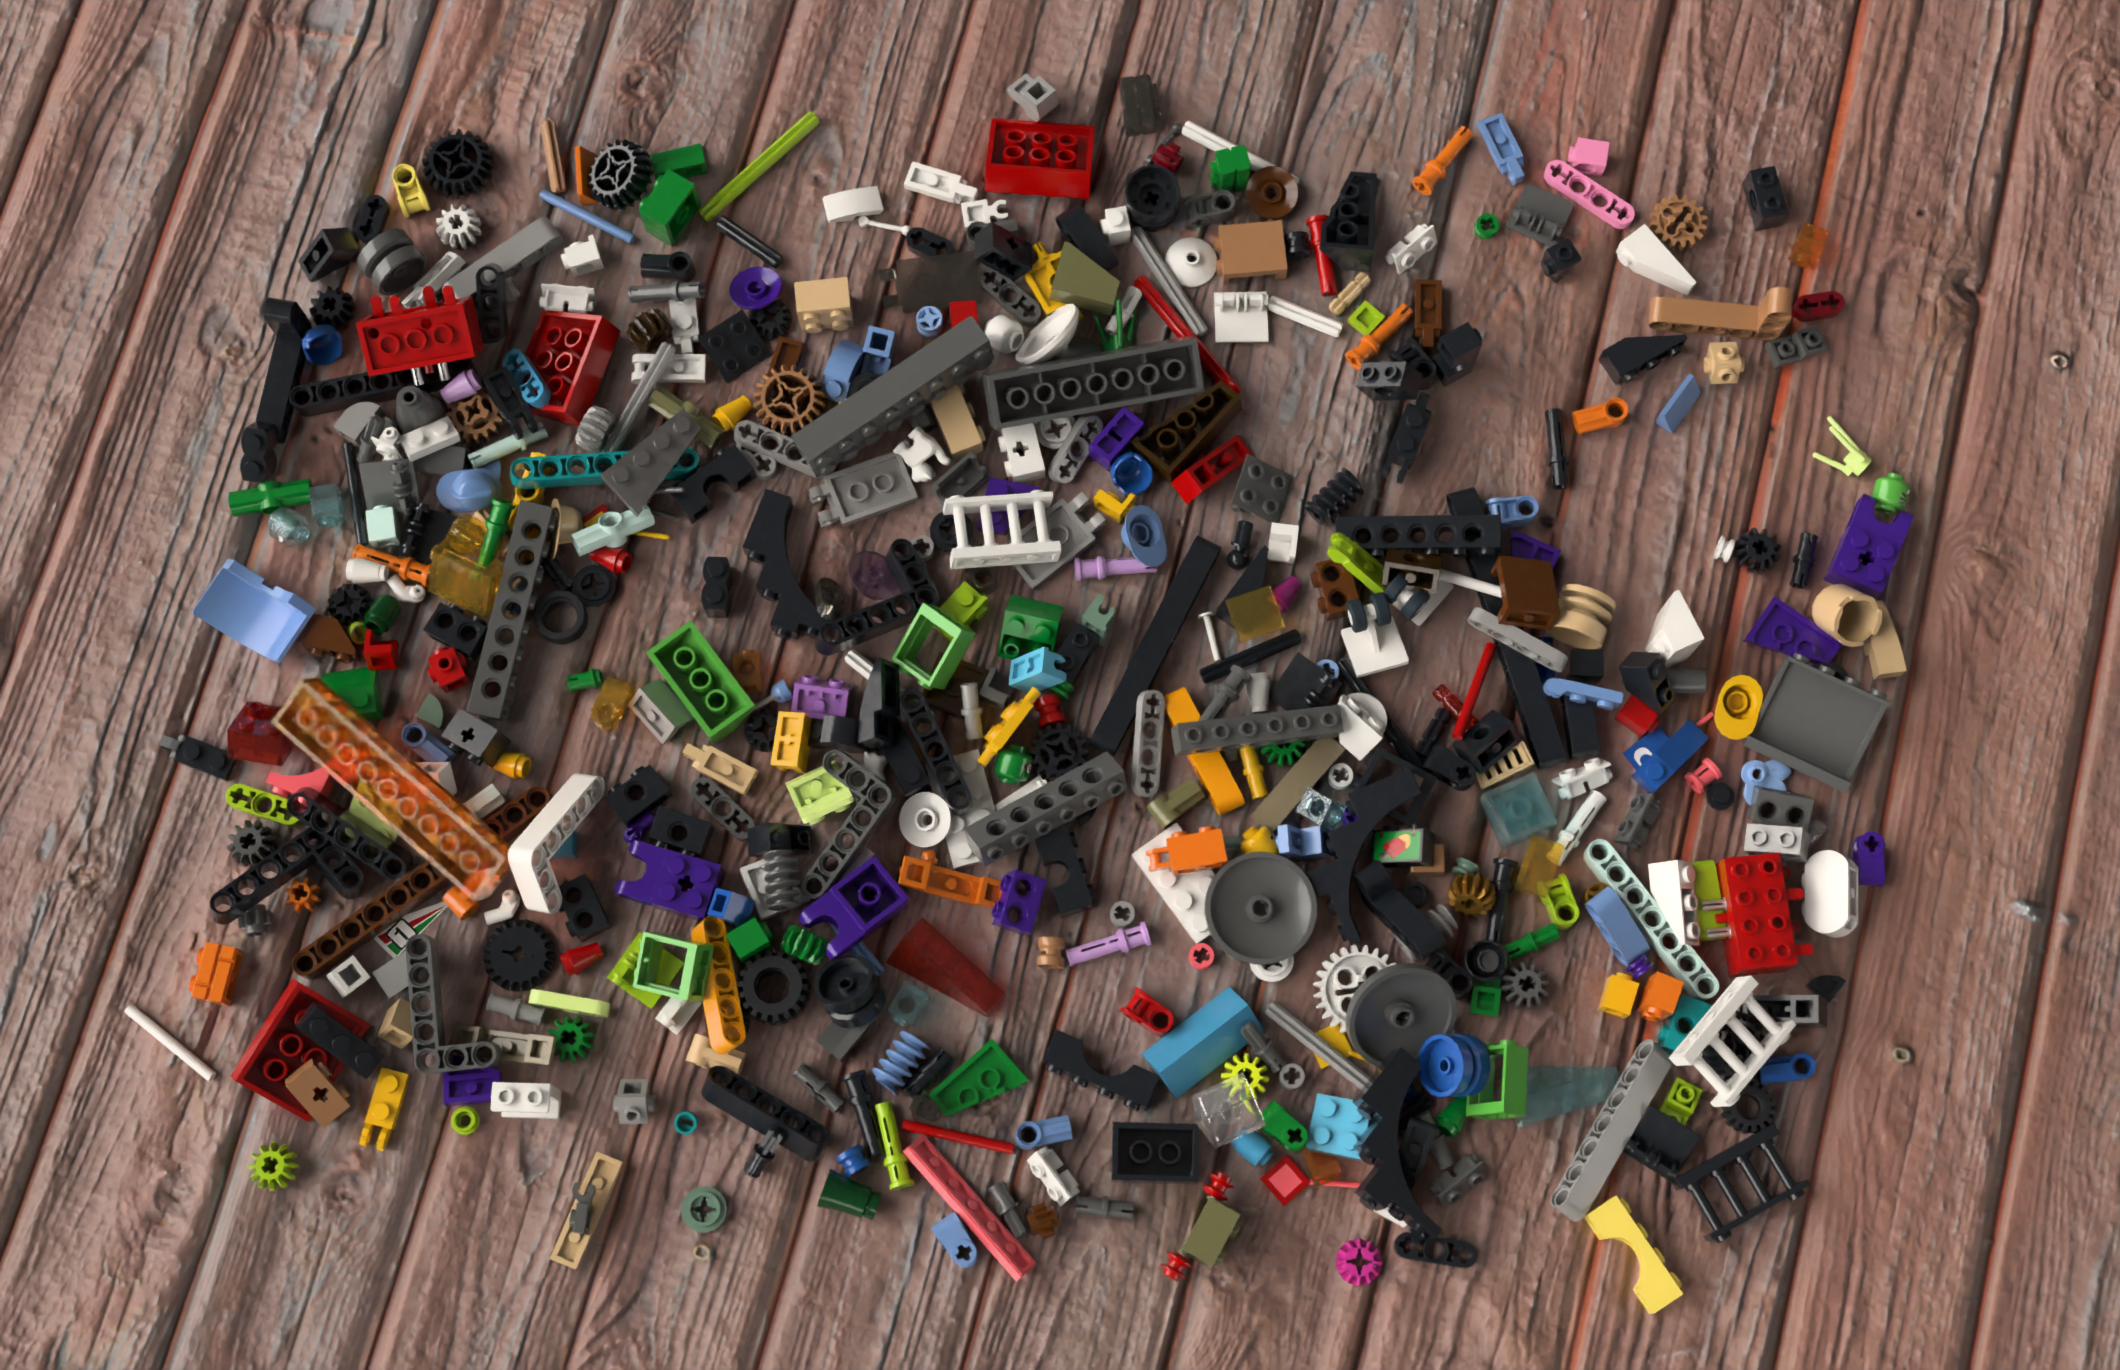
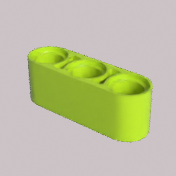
[1692,860,1726,942]

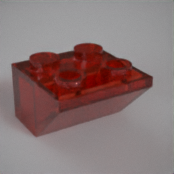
[227,702,300,766]

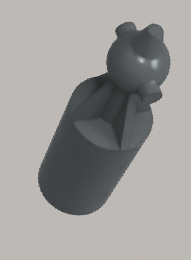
[1622,669,1706,694]

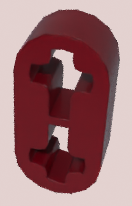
[1792,291,1845,322]

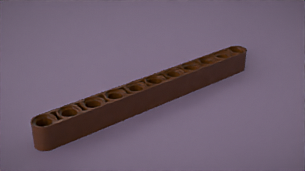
[292,786,553,980]

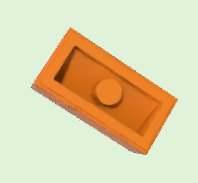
[575,146,599,205]

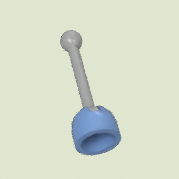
[749,679,793,714]

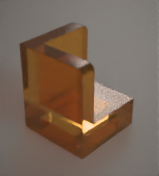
[1302,1148,1341,1188]

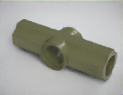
[648,387,726,451]

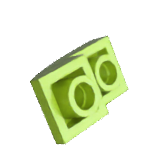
[1660,1077,1703,1125]

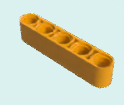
[1164,687,1245,816]
[691,916,746,1055]

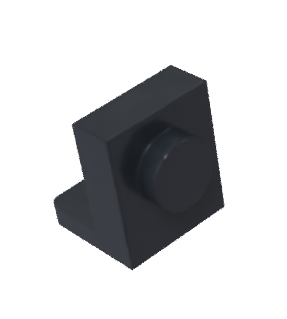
[1541,239,1581,283]

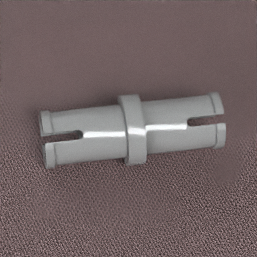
[960,682,984,740]
[486,993,546,1026]

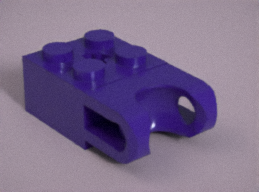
[1823,493,1914,600]
[614,840,725,921]
[798,856,909,961]

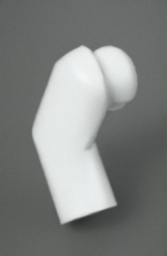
[386,574,425,603]
[484,889,520,925]

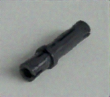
[1545,408,1570,490]

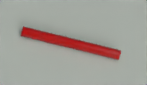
[1452,642,1497,740]
[902,1119,1015,1155]

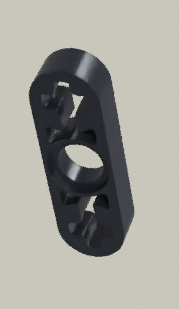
[1393,1232,1477,1269]

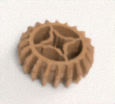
[753,364,825,436]

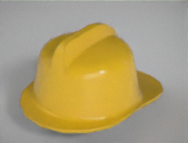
[1714,675,1763,740]

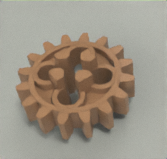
[1649,194,1708,252]

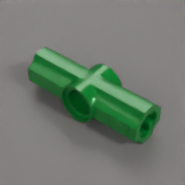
[228,478,315,517]

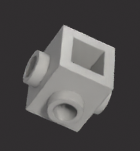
[613,1079,655,1125]

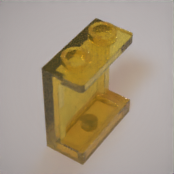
[427,537,504,618]

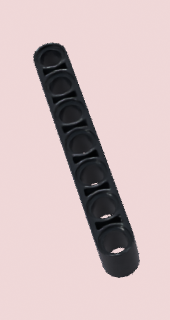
[289,358,478,417]

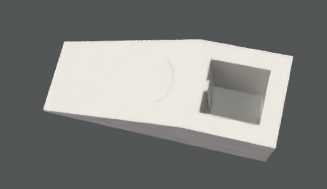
[1648,860,1700,946]

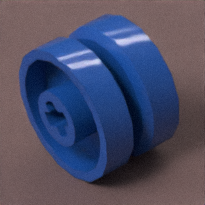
[1417,1034,1491,1097]

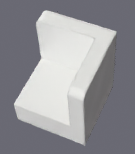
[1267,522,1299,564]

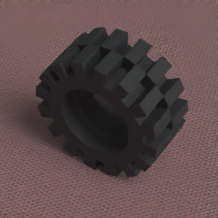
[1720,1081,1777,1134]

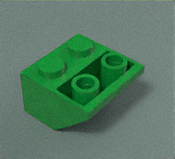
[997,595,1064,660]

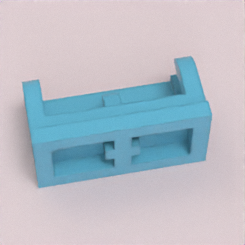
[1008,646,1067,693]

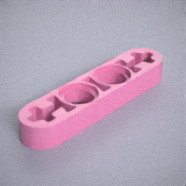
[1544,160,1635,229]

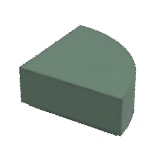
[416,693,445,730]

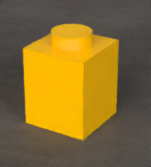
[1598,972,1639,1019]

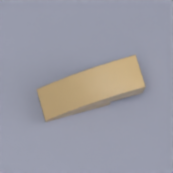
[1863,600,1907,680]

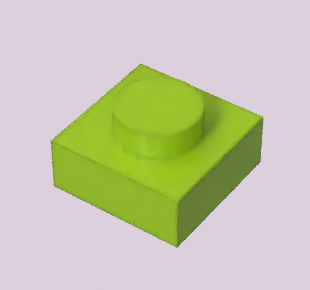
[1347,300,1386,336]

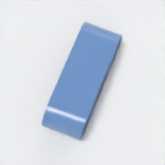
[1585,887,1650,967]

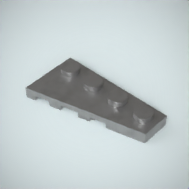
[601,408,701,517]

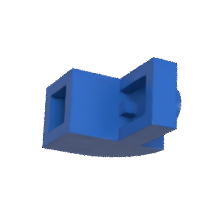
[707,888,756,926]

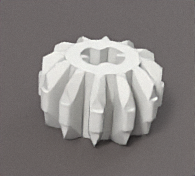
[436,204,481,250]

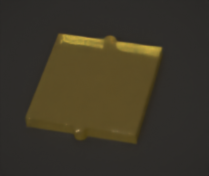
[1225,585,1285,643]

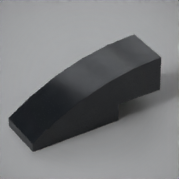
[858,657,900,750]

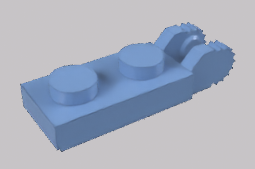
[1543,677,1624,710]

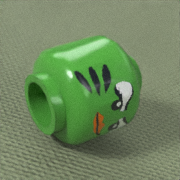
[1871,473,1910,515]

